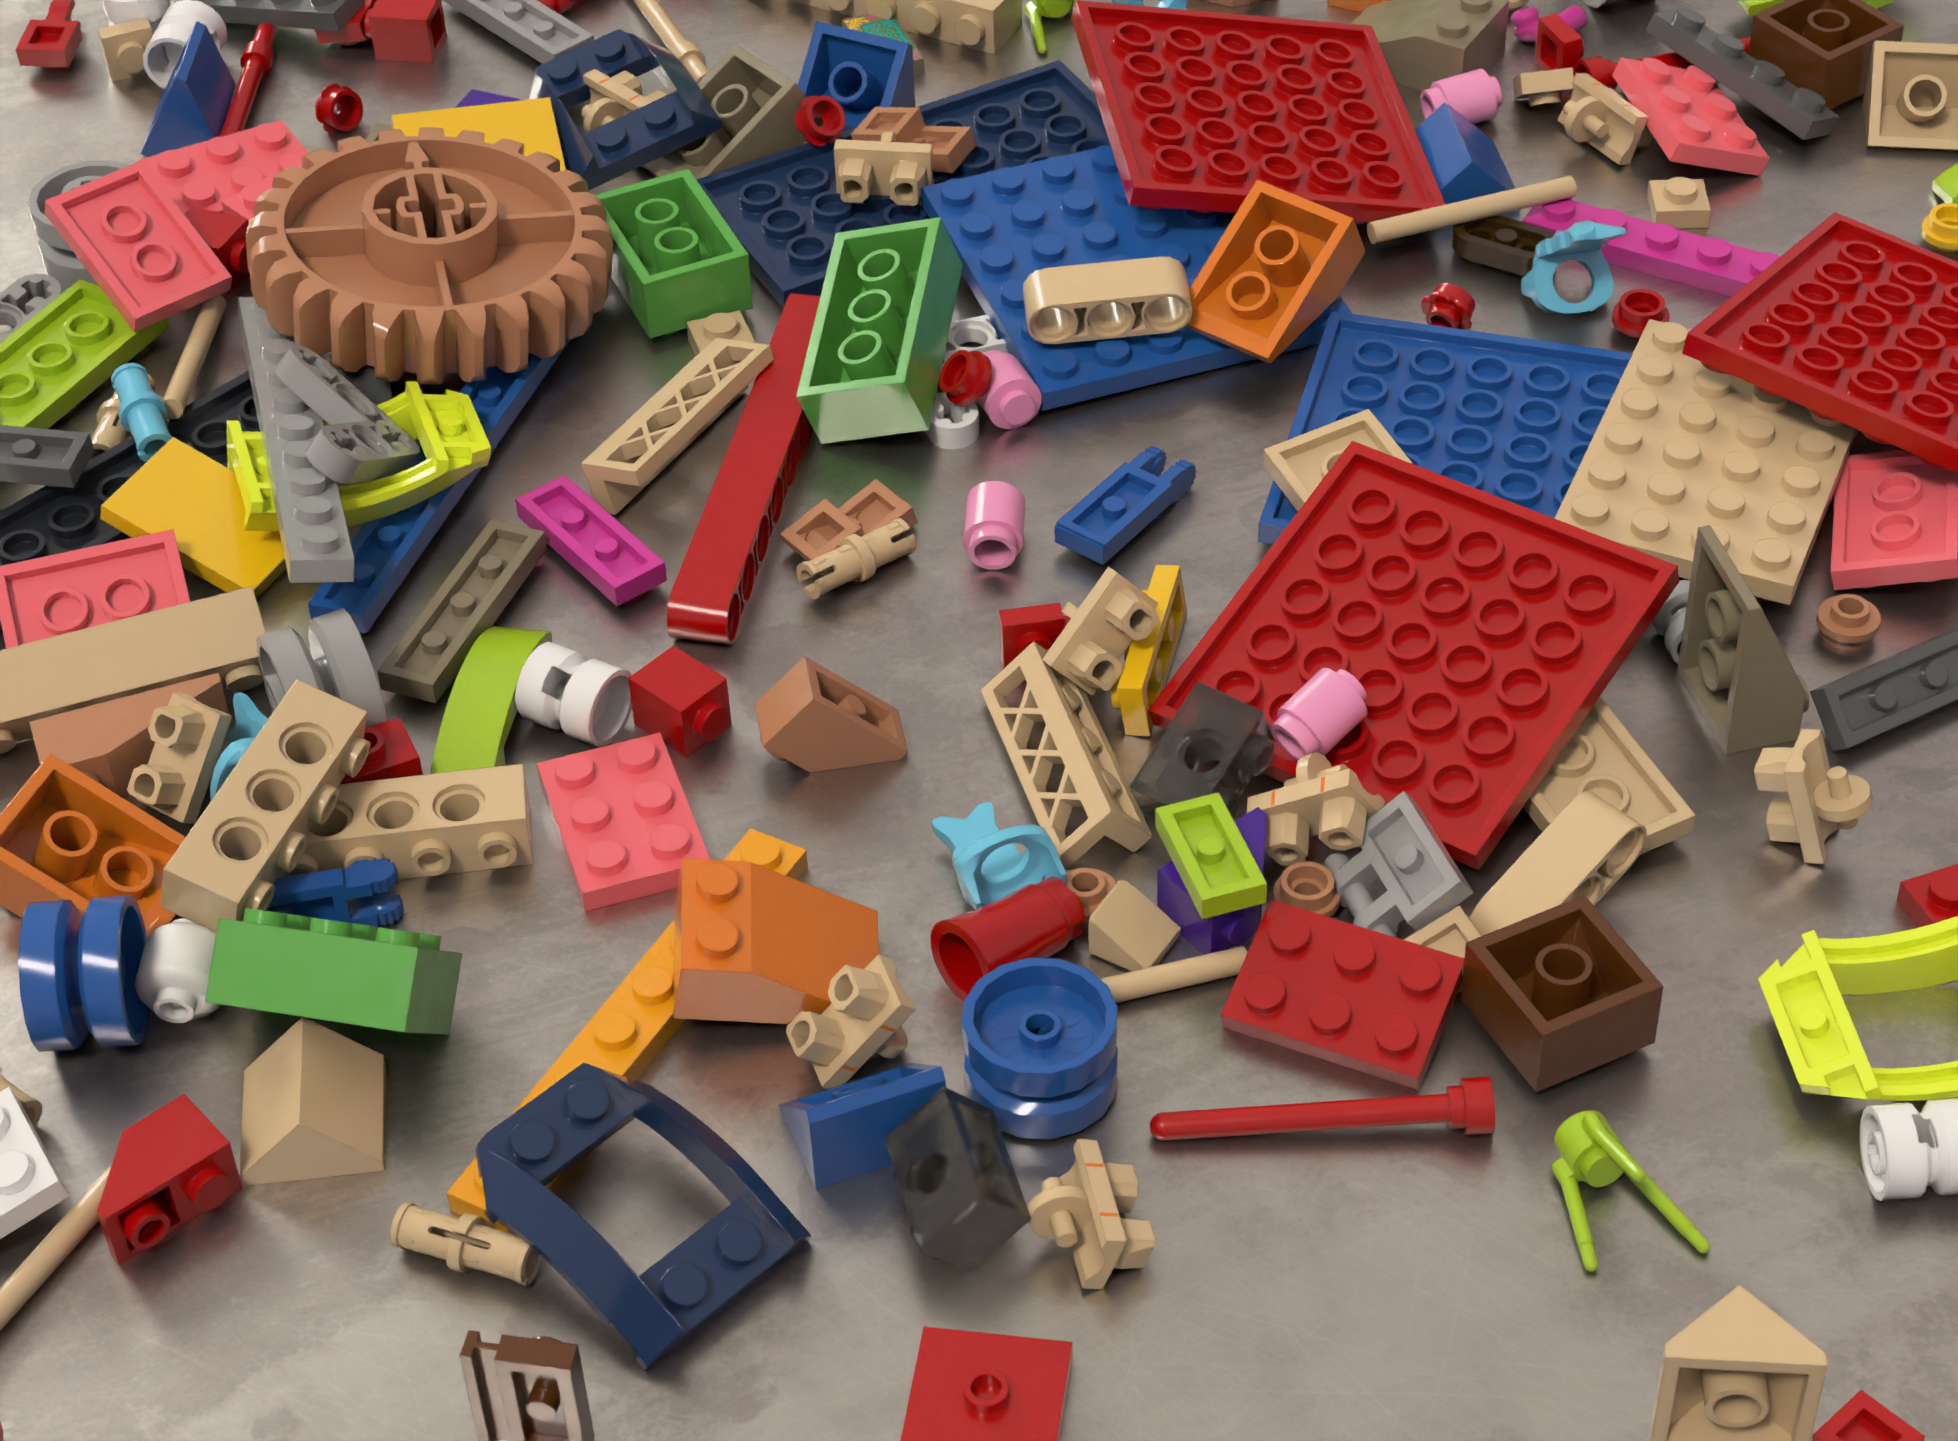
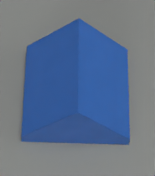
[140,21,236,157]
[797,21,915,131]
[1415,102,1515,204]
[778,1063,949,1190]

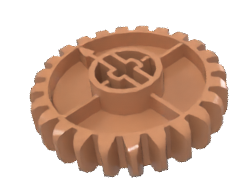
[246,127,613,384]

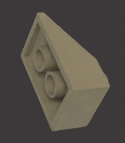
[1351,0,1509,91]
[640,44,821,179]
[1677,525,1809,754]

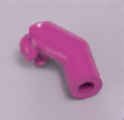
[1511,5,1587,43]

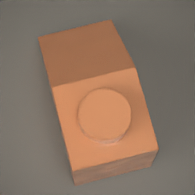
[755,656,908,773]

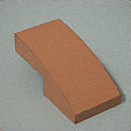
[851,107,976,173]
[780,479,917,561]

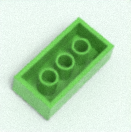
[796,217,963,444]

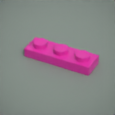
[515,474,667,606]

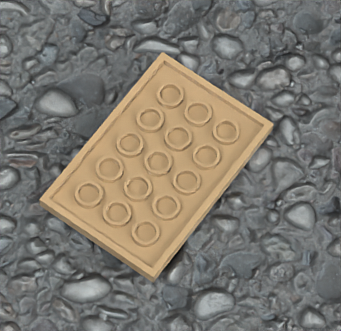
[1554,319,1858,605]

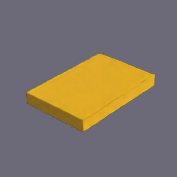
[392,97,566,171]
[100,437,287,599]

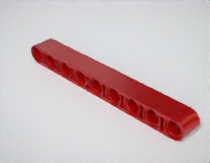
[667,293,820,645]

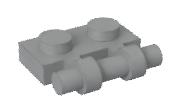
[1324,791,1474,938]

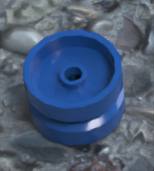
[18,895,150,1052]
[962,958,1118,1139]

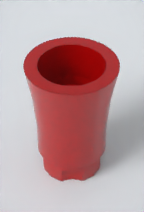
[930,876,1086,1002]

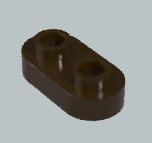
[1452,215,1554,278]

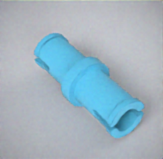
[111,363,172,462]

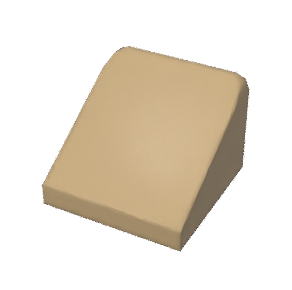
[1088,879,1181,971]

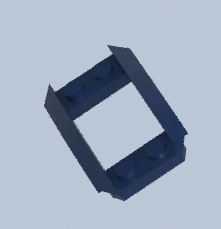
[529,29,723,191]
[475,1062,812,1371]

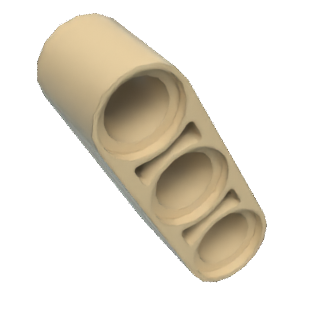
[1022,257,1193,344]
[1469,791,1647,936]

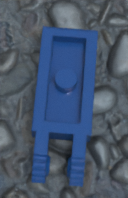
[1054,446,1197,565]
[266,858,404,927]

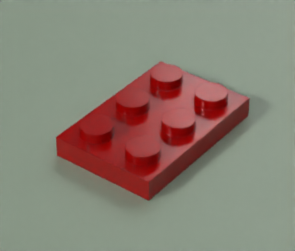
[1221,899,1464,1090]

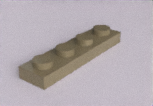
[377,519,547,703]

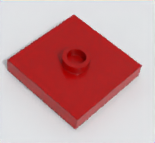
[900,1326,1073,1441]

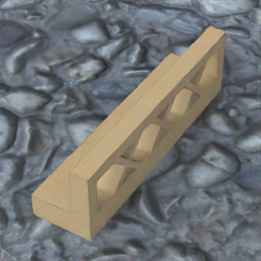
[581,338,774,515]
[981,641,1153,868]

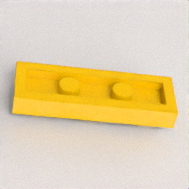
[1111,565,1187,736]

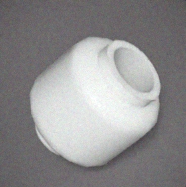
[135,918,221,1023]

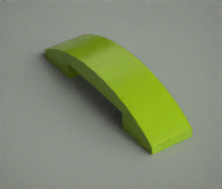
[430,626,552,774]

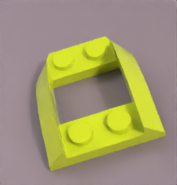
[226,381,491,531]
[1758,916,1958,1101]

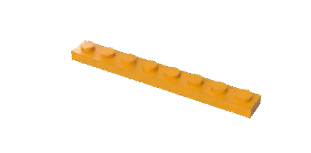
[446,828,808,1234]

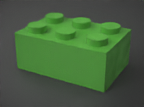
[594,169,753,338]
[205,908,462,1035]

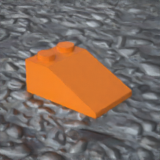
[1184,179,1366,364]
[0,753,185,937]
[673,858,879,1024]

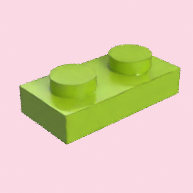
[1155,792,1267,919]

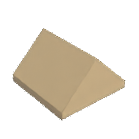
[1863,41,1958,152]
[239,1017,386,1186]
[1648,1285,1827,1441]

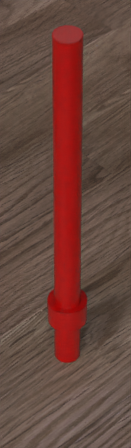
[219,22,277,136]

